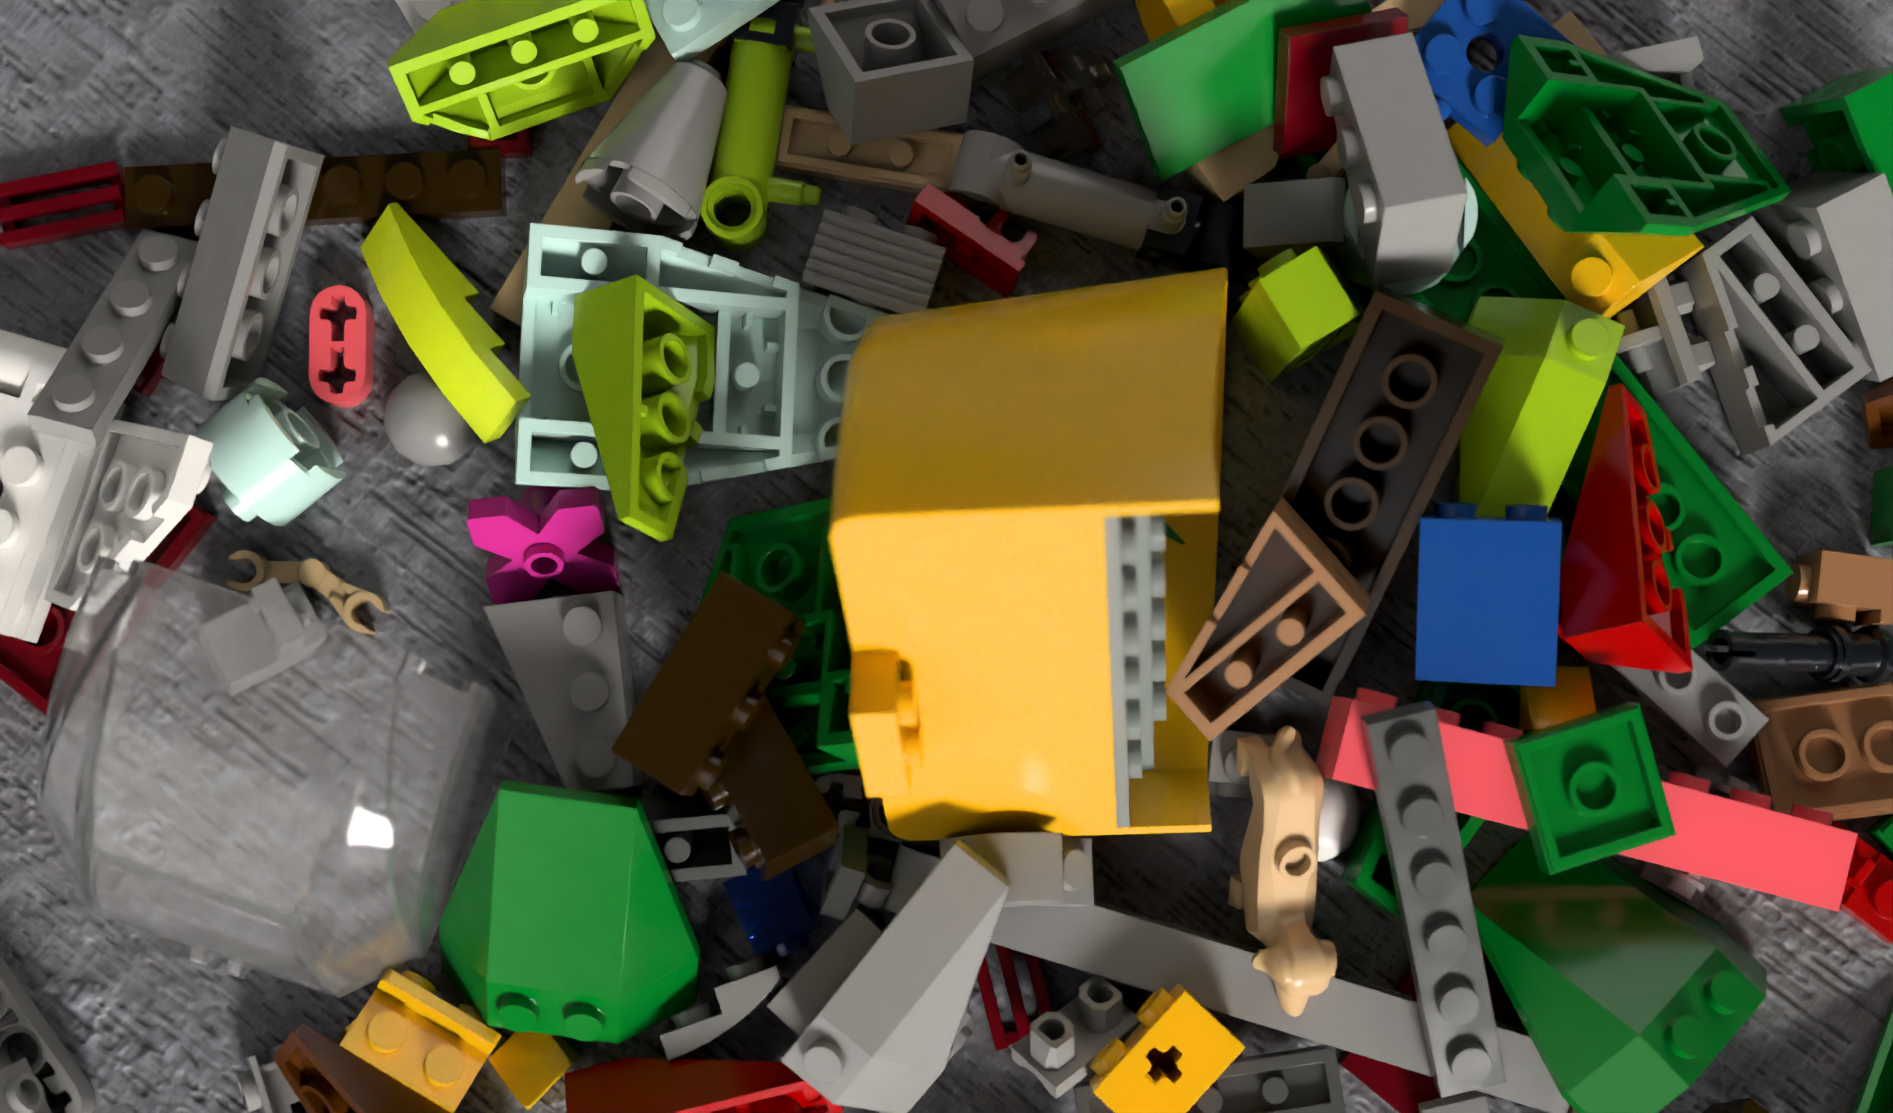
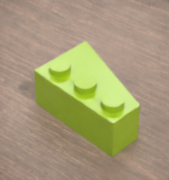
[1230,246,1367,385]

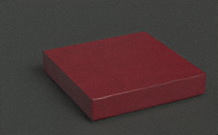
[1273,8,1409,159]

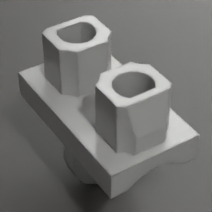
[1614,277,1716,398]
[1011,975,1141,1099]

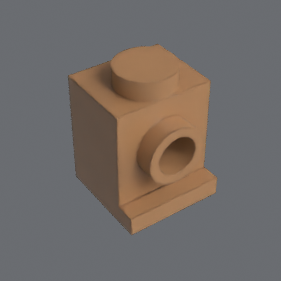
[1785,550,1893,628]

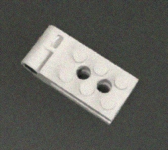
[0,329,126,644]

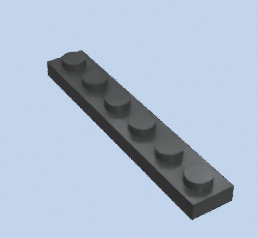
[1361,700,1507,1098]

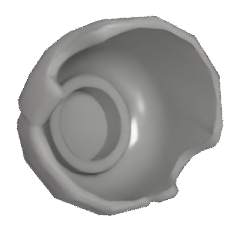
[384,370,479,467]

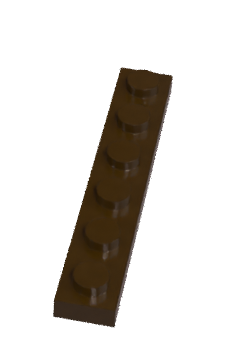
[124,149,507,234]

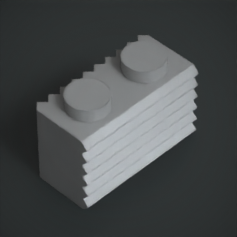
[802,206,946,315]

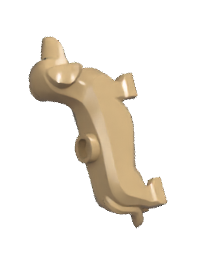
[1228,725,1337,1017]

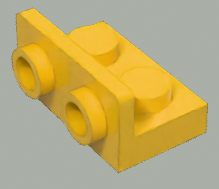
[339,969,501,1113]

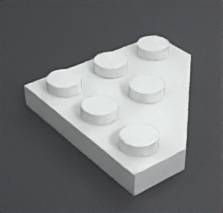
[44,419,214,616]

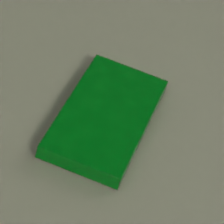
[1112,0,1372,181]

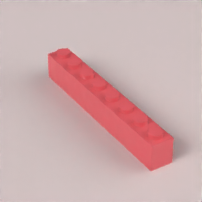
[1315,687,1858,912]

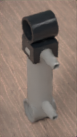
[946,130,1250,284]

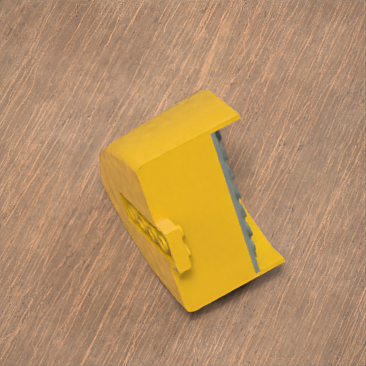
[830,267,1228,841]

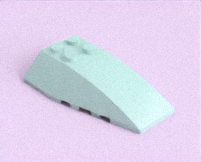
[515,223,890,491]

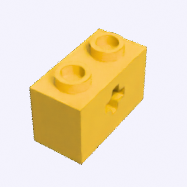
[1089,983,1245,1113]

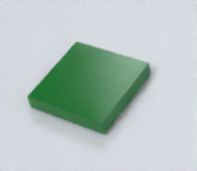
[1503,702,1676,875]

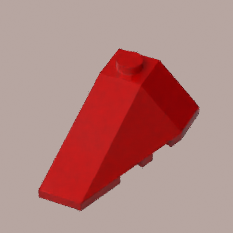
[1558,383,1693,673]
[564,1058,843,1113]

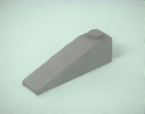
[781,839,1012,1113]

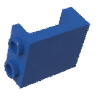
[1415,502,1562,687]

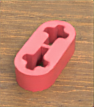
[308,285,375,408]

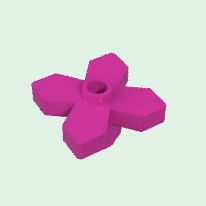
[467,486,620,605]

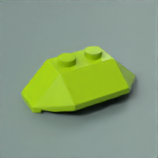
[387,0,656,141]

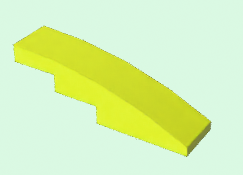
[360,202,532,444]

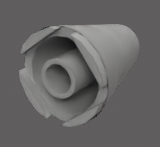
[575,60,728,243]

